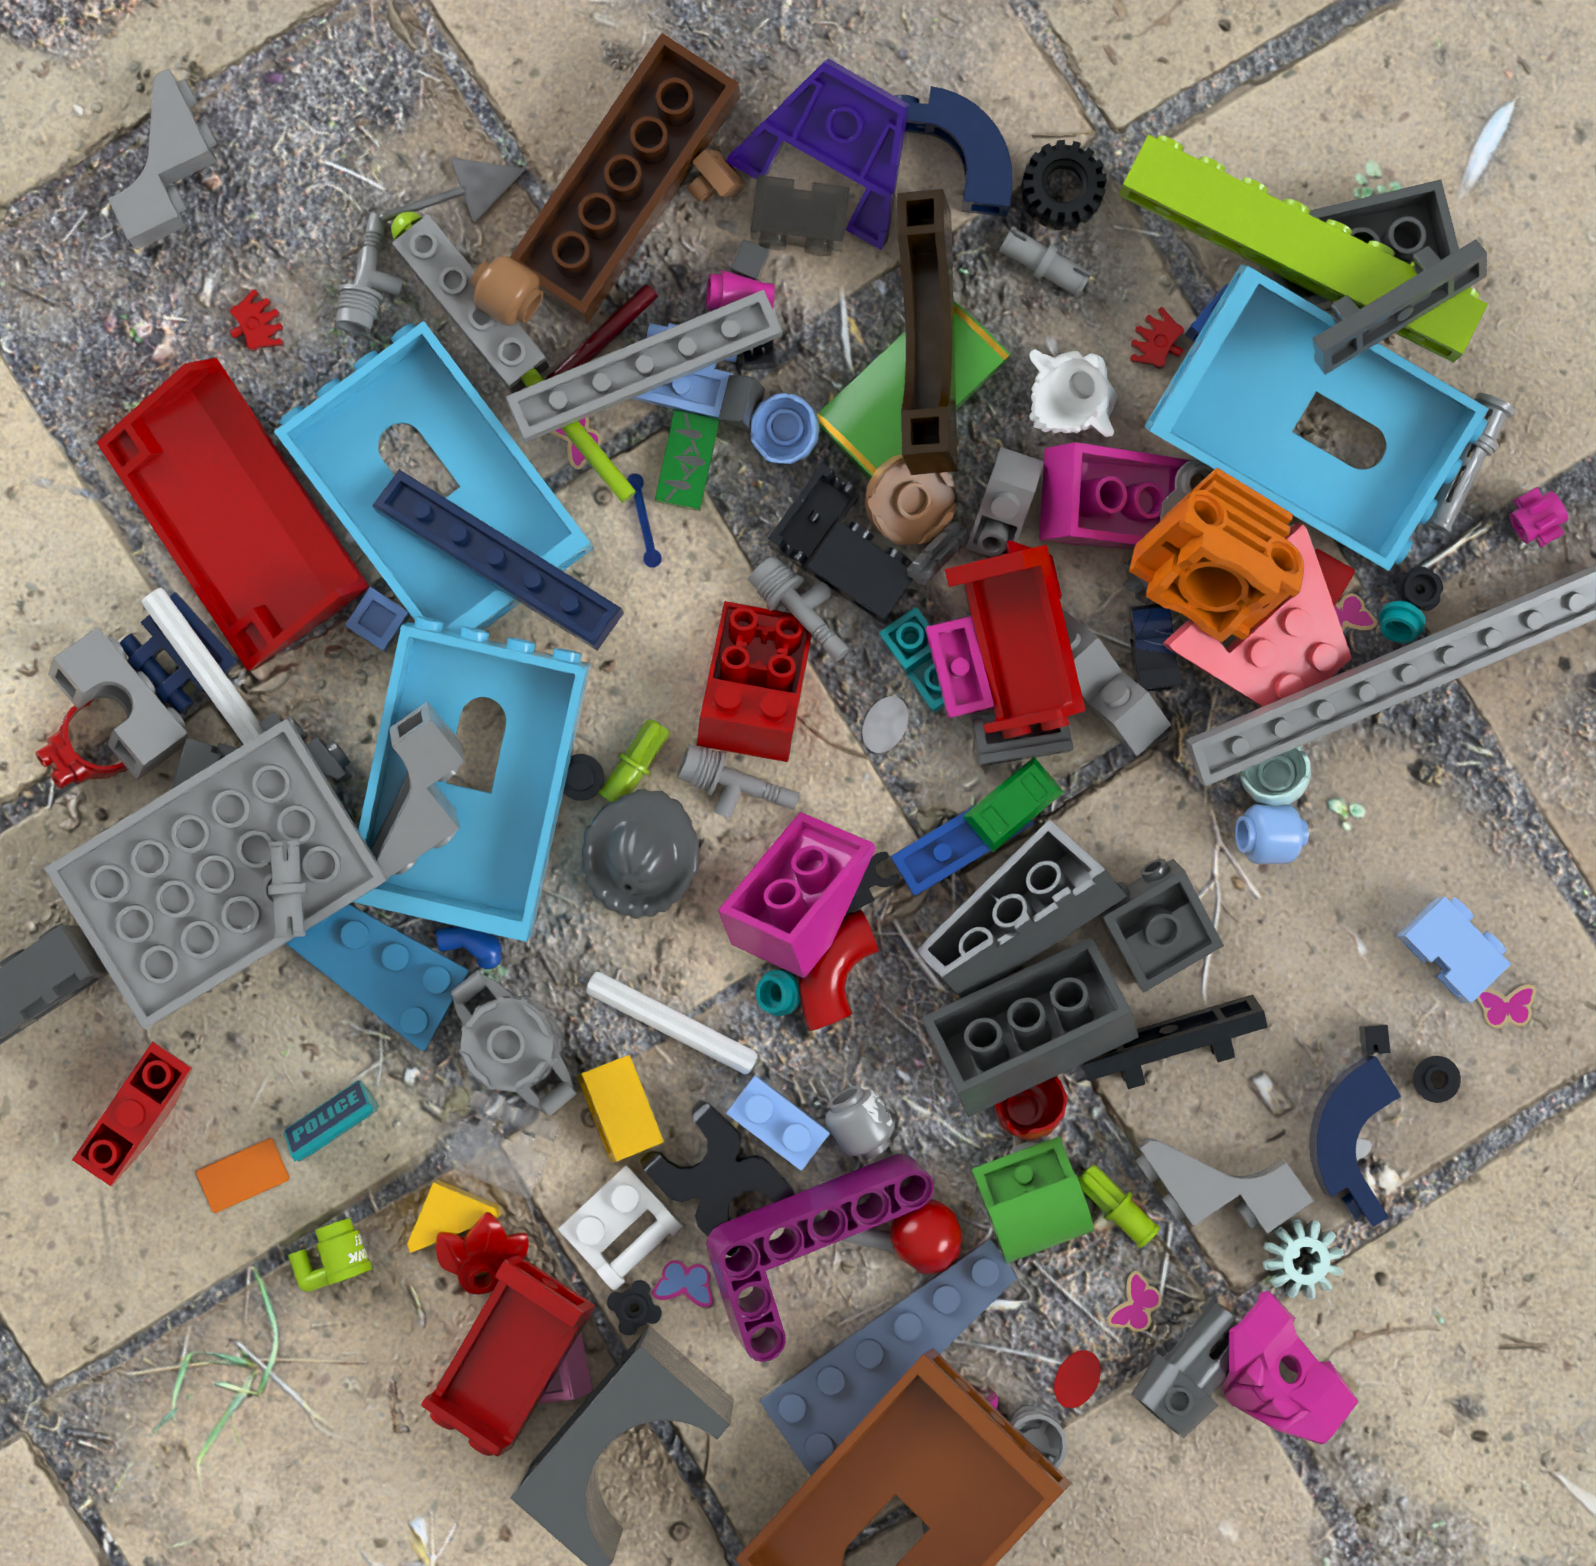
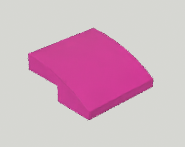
[925,616,994,718]

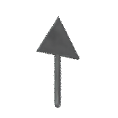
[379,158,527,224]

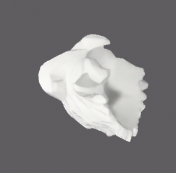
[1029,349,1118,437]

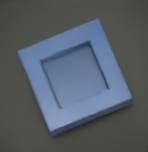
[345,587,410,653]

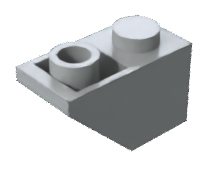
[966,447,1044,558]

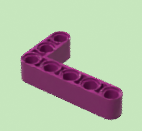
[706,1153,934,1362]

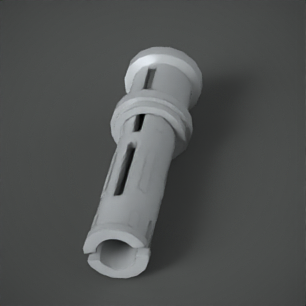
[1425,393,1515,533]

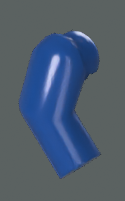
[436,926,502,969]

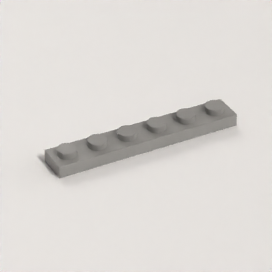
[506,290,782,443]

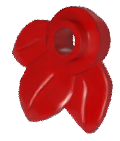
[435,1212,529,1295]

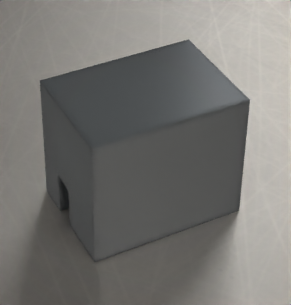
[731,239,770,281]

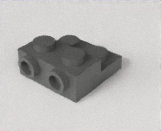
[1098,859,1224,993]

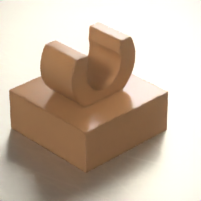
[687,149,747,202]

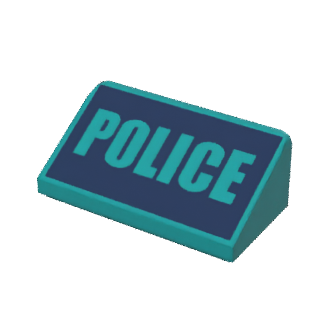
[284,1081,379,1162]

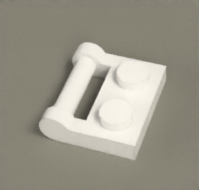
[558,1164,684,1291]

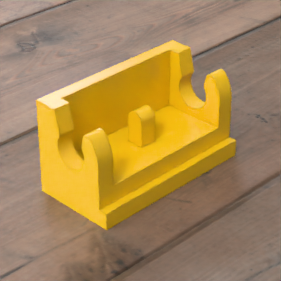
[576,1054,664,1163]

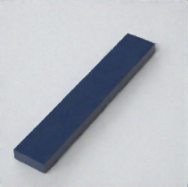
[372,469,624,651]

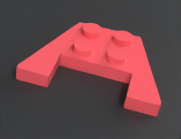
[1163,523,1352,707]

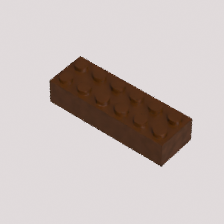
[510,33,740,325]

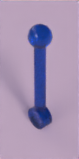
[627,473,662,568]

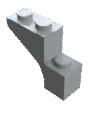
[108,68,217,250]
[1062,608,1171,756]
[372,701,465,878]
[1135,1138,1314,1234]

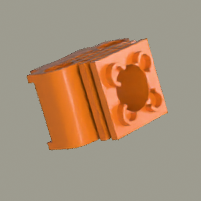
[1129,467,1304,642]

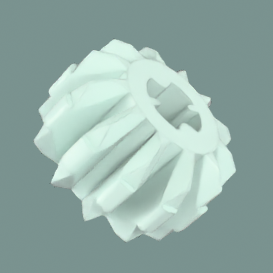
[1262,1219,1344,1300]

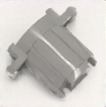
[450,970,577,1116]

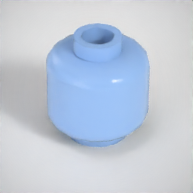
[1235,804,1309,865]

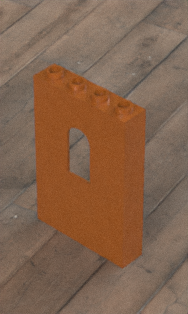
[734,1348,1072,1566]

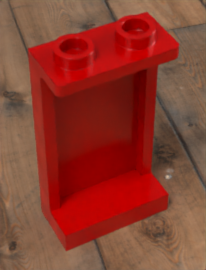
[944,544,1086,739]
[421,1255,596,1457]

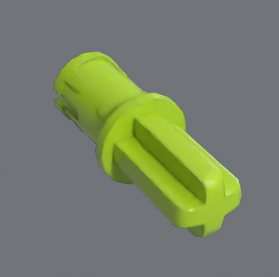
[598,719,670,802]
[1078,1165,1160,1249]

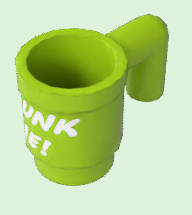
[288,1217,373,1292]

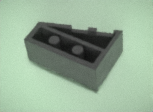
[0,923,109,1045]

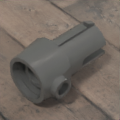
[1131,1300,1237,1439]

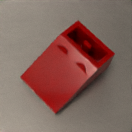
[697,601,812,762]

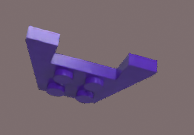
[725,58,909,250]

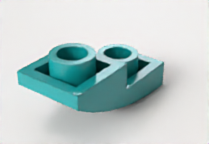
[879,606,945,714]

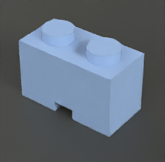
[1397,896,1511,1003]
[726,1074,830,1171]

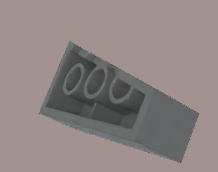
[916,819,1127,998]

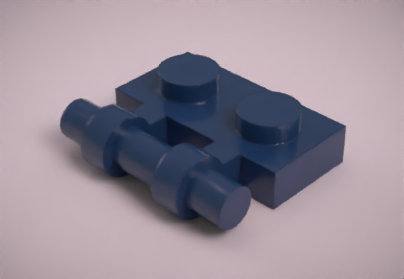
[119,592,239,714]

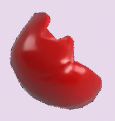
[993,1076,1068,1140]
[890,1199,963,1274]

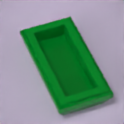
[963,757,1064,852]

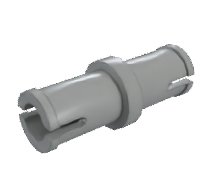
[998,226,1092,298]
[268,840,307,938]

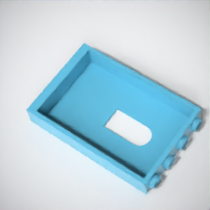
[1144,264,1489,571]
[274,321,593,634]
[354,616,591,942]

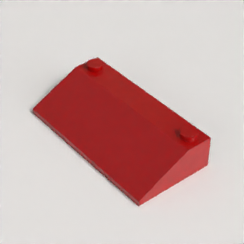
[96,357,369,671]

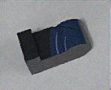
[1129,604,1182,692]

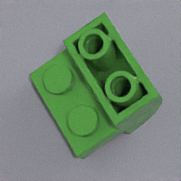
[972,1136,1094,1264]

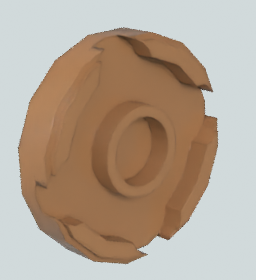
[865,454,956,546]

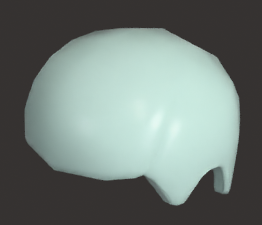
[1240,746,1311,806]

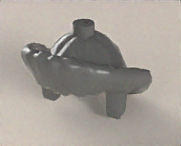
[582,789,700,919]

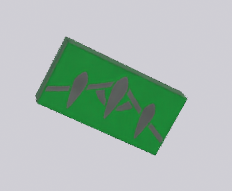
[655,410,720,511]

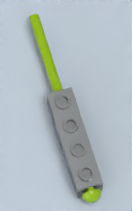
[391,212,637,503]

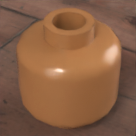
[470,256,544,326]

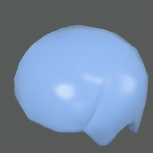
[750,393,820,464]

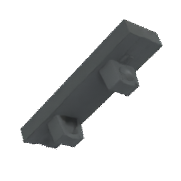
[1312,239,1487,375]

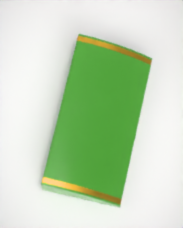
[817,300,1011,481]

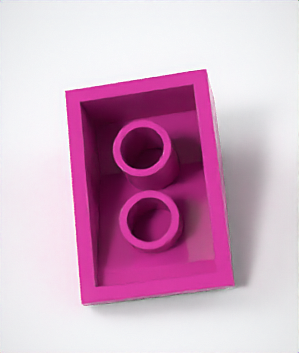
[1039,442,1191,549]
[718,812,876,978]

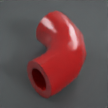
[799,909,879,1031]

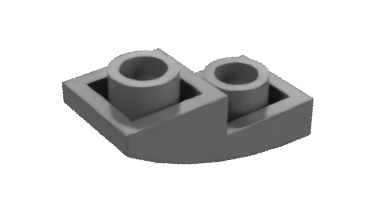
[259,712,352,782]

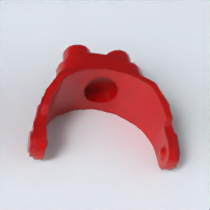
[35,699,128,789]

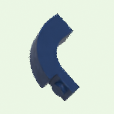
[894,86,1013,217]
[1309,1055,1401,1227]

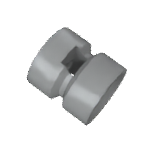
[1007,1406,1068,1469]

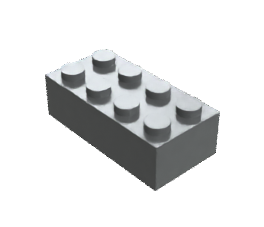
[1260,179,1459,311]
[921,938,1139,1117]

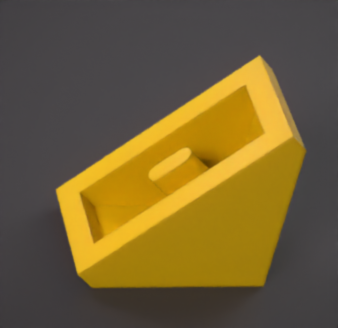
[407,1179,502,1253]

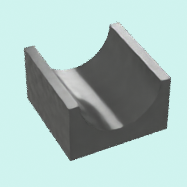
[510,1325,734,1566]

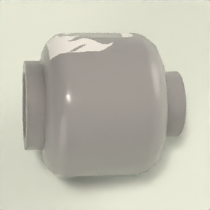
[825,1086,895,1159]

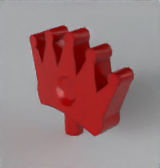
[230,289,283,351]
[1130,307,1184,369]

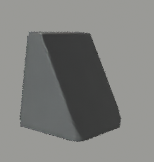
[718,375,765,433]

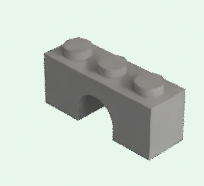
[48,627,188,780]

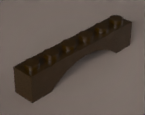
[897,189,958,475]

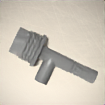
[335,213,403,335]
[748,555,849,661]
[677,744,800,818]

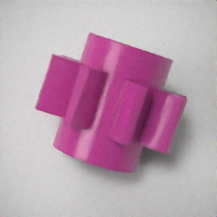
[1509,487,1568,547]

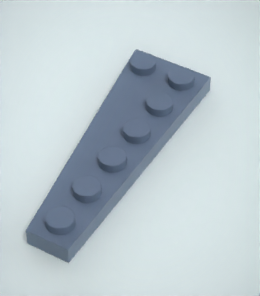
[759,1238,1017,1476]

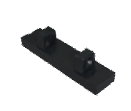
[1080,994,1268,1089]

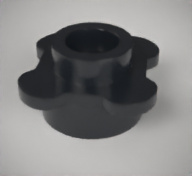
[607,1280,662,1336]

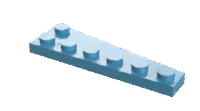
[286,904,471,1052]

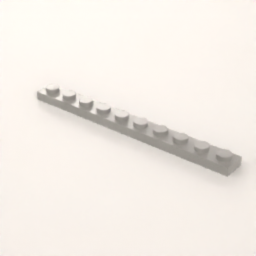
[1185,565,1596,787]

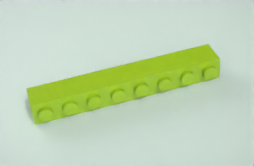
[1118,134,1488,363]

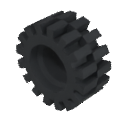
[1021,140,1107,230]

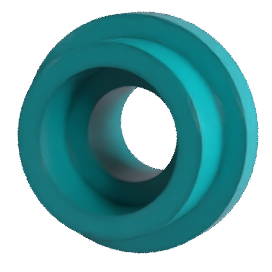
[1379,601,1426,644]
[755,969,800,1016]

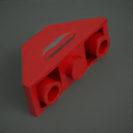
[72,1041,193,1186]

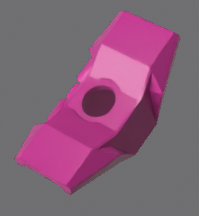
[1221,1291,1359,1445]

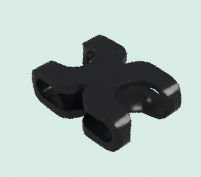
[640,1100,795,1257]

